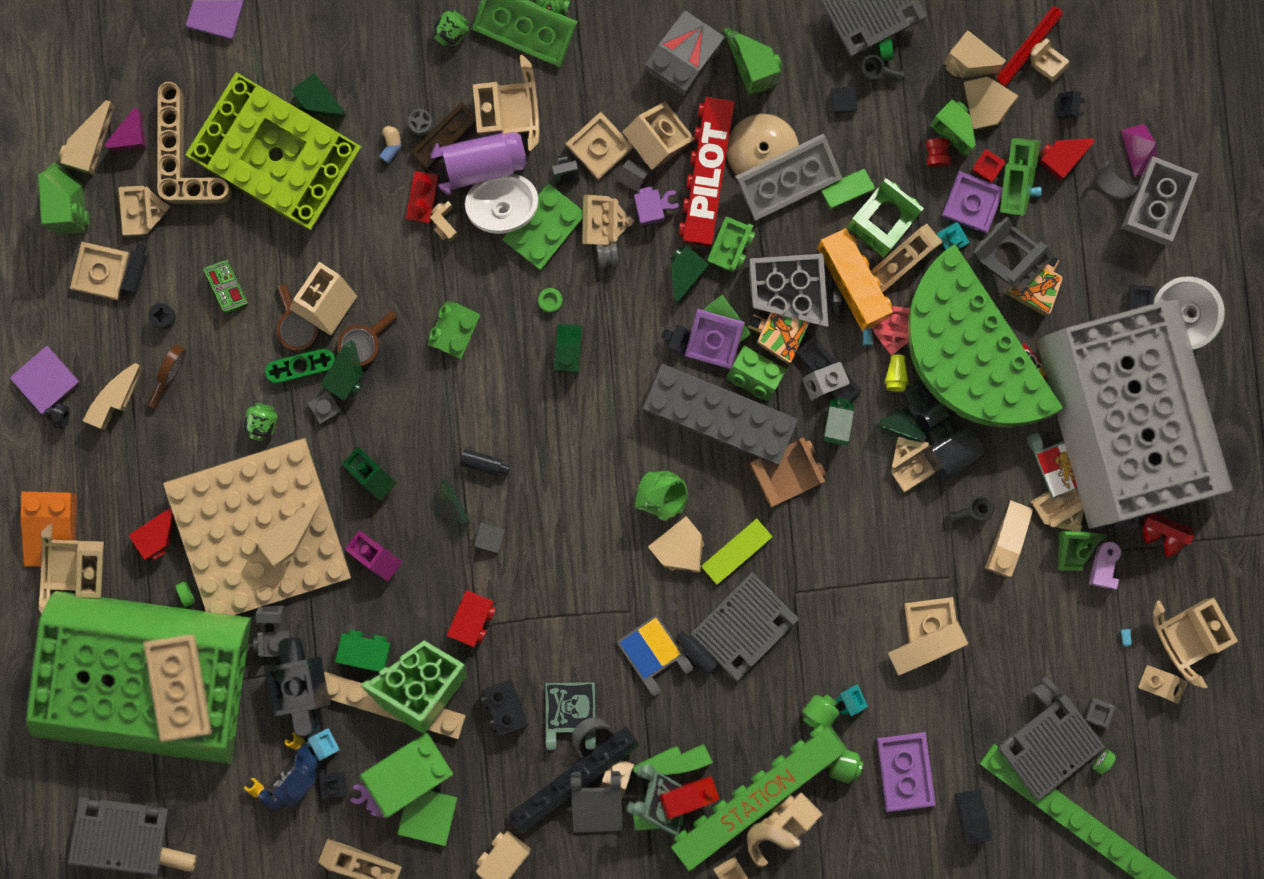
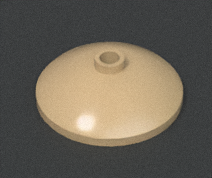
[727,114,799,175]

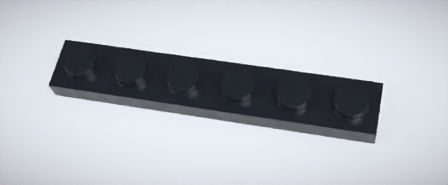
[508,726,640,834]

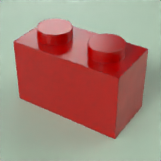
[447,590,496,647]

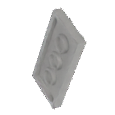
[736,134,842,221]

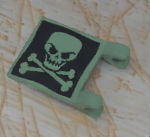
[546,682,596,750]
[627,765,683,836]

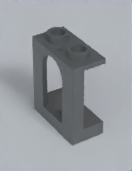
[973,217,1053,293]

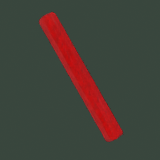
[996,6,1063,86]

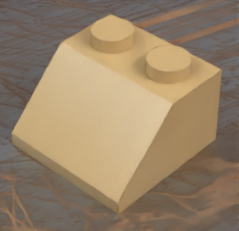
[944,30,1006,78]
[623,102,694,170]
[476,830,531,879]

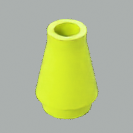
[884,355,909,392]

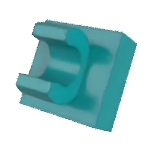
[936,222,970,251]
[835,684,868,716]

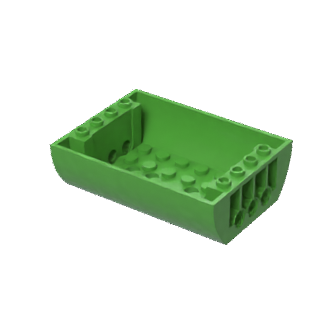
[27,591,251,764]

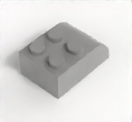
[1122,156,1198,246]

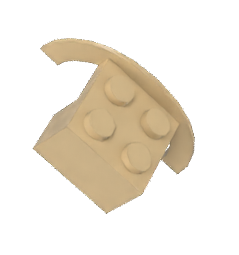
[473,55,540,151]
[39,524,104,614]
[1153,598,1238,688]
[747,793,822,868]

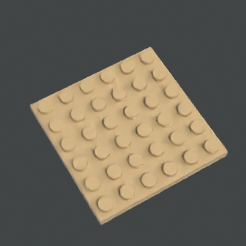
[163,438,351,615]

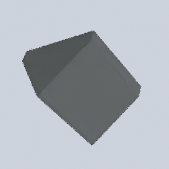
[617,159,649,192]

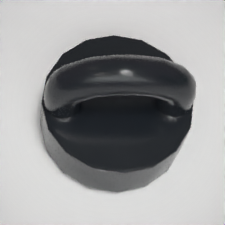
[44,404,70,429]

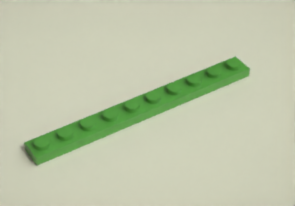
[979,744,1177,879]

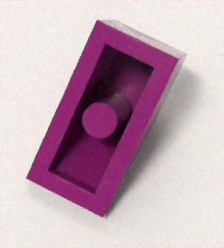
[345,530,403,581]

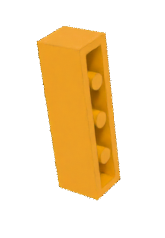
[817,228,893,331]

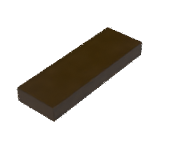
[410,102,476,171]

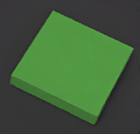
[398,790,458,846]

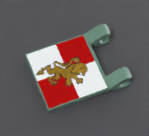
[1027,433,1077,498]

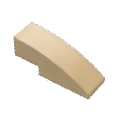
[83,363,144,430]
[888,621,968,675]

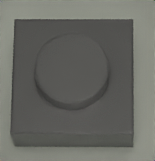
[308,390,342,424]

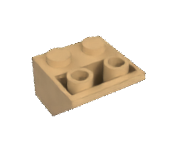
[290,262,357,335]

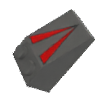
[645,11,725,97]

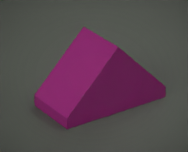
[105,107,147,152]

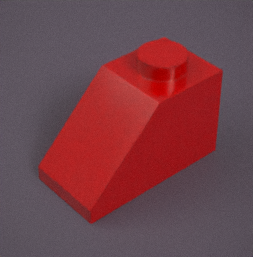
[1038,138,1095,182]
[129,508,175,561]
[659,776,719,819]

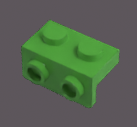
[707,216,755,273]
[428,301,480,359]
[726,346,787,402]

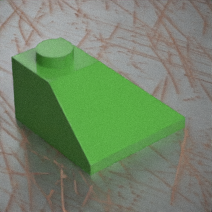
[930,100,976,157]

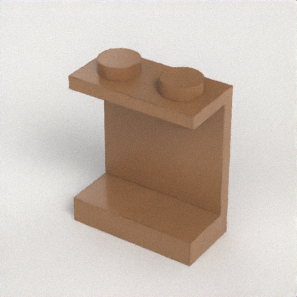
[750,437,826,508]

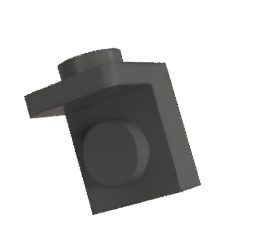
[254,631,290,657]

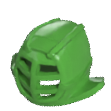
[635,471,688,521]

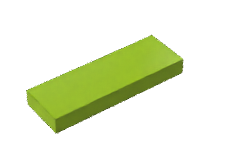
[701,519,772,585]

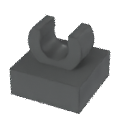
[256,605,284,632]

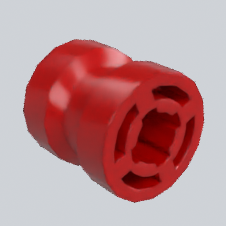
[925,138,951,167]

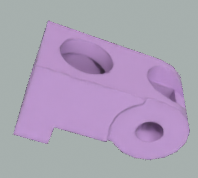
[1089,542,1121,590]

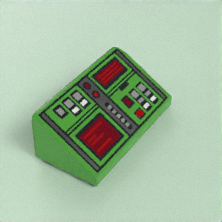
[203,260,248,314]

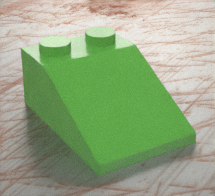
[359,732,453,818]

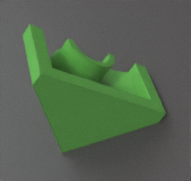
[1058,531,1108,571]

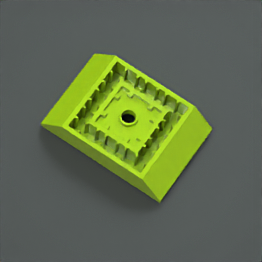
[185,72,362,230]

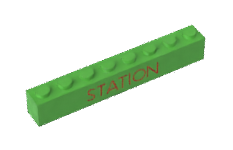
[671,724,847,871]

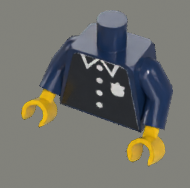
[244,732,318,810]

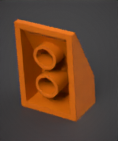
[21,492,77,567]

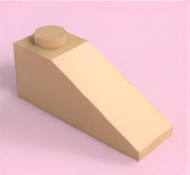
[59,101,115,175]
[870,224,942,292]
[256,497,321,566]
[984,500,1033,577]
[318,839,402,879]

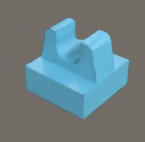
[305,728,340,761]

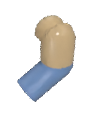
[379,126,401,164]

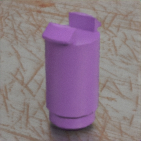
[431,131,527,196]

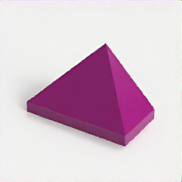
[1120,124,1157,177]

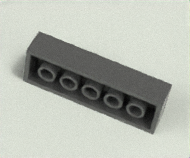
[643,364,798,466]

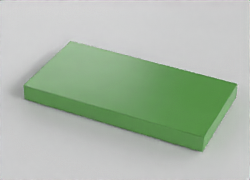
[472,0,578,67]

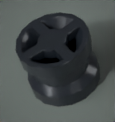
[148,303,176,329]

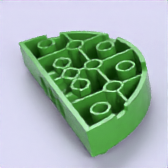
[907,244,1063,428]

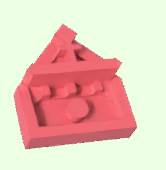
[871,306,909,356]

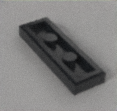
[795,336,862,401]

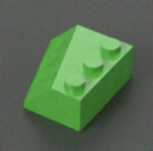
[723,28,782,96]
[38,163,90,235]
[361,641,467,734]

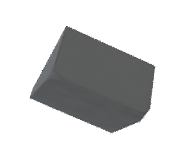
[474,523,505,553]

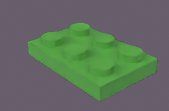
[503,183,583,271]

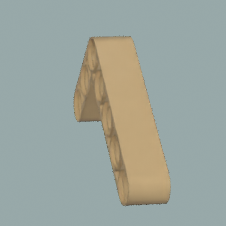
[158,82,232,204]

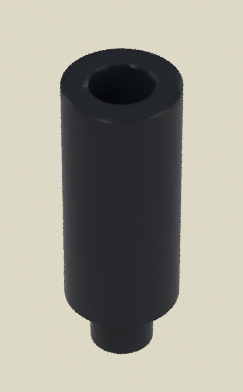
[120,244,148,294]
[460,449,510,477]
[675,631,718,676]

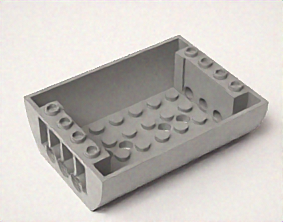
[1036,300,1233,529]

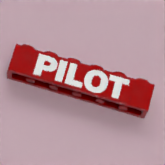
[679,97,735,248]

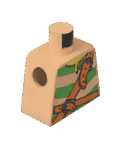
[1006,256,1063,317]
[748,312,809,365]

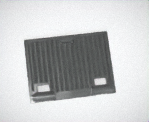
[820,0,928,57]
[690,572,799,681]
[997,694,1105,801]
[68,797,168,875]

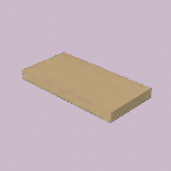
[144,634,212,742]

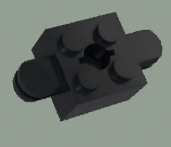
[264,637,330,736]

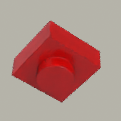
[971,149,1006,183]

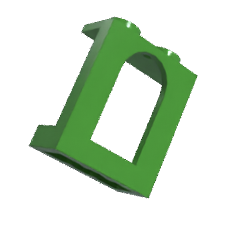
[846,178,924,258]

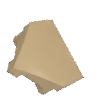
[964,77,1019,130]
[118,186,170,237]
[582,195,635,245]
[891,437,936,494]
[1030,488,1084,532]
[648,516,704,573]

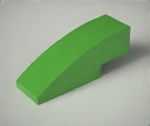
[1000,138,1040,216]
[633,744,713,775]

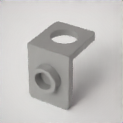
[802,362,849,400]

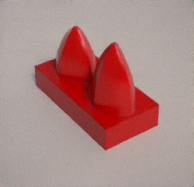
[406,171,439,224]
[1143,512,1194,558]

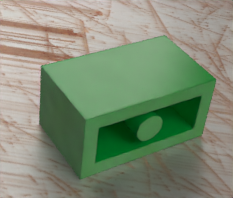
[335,629,392,672]

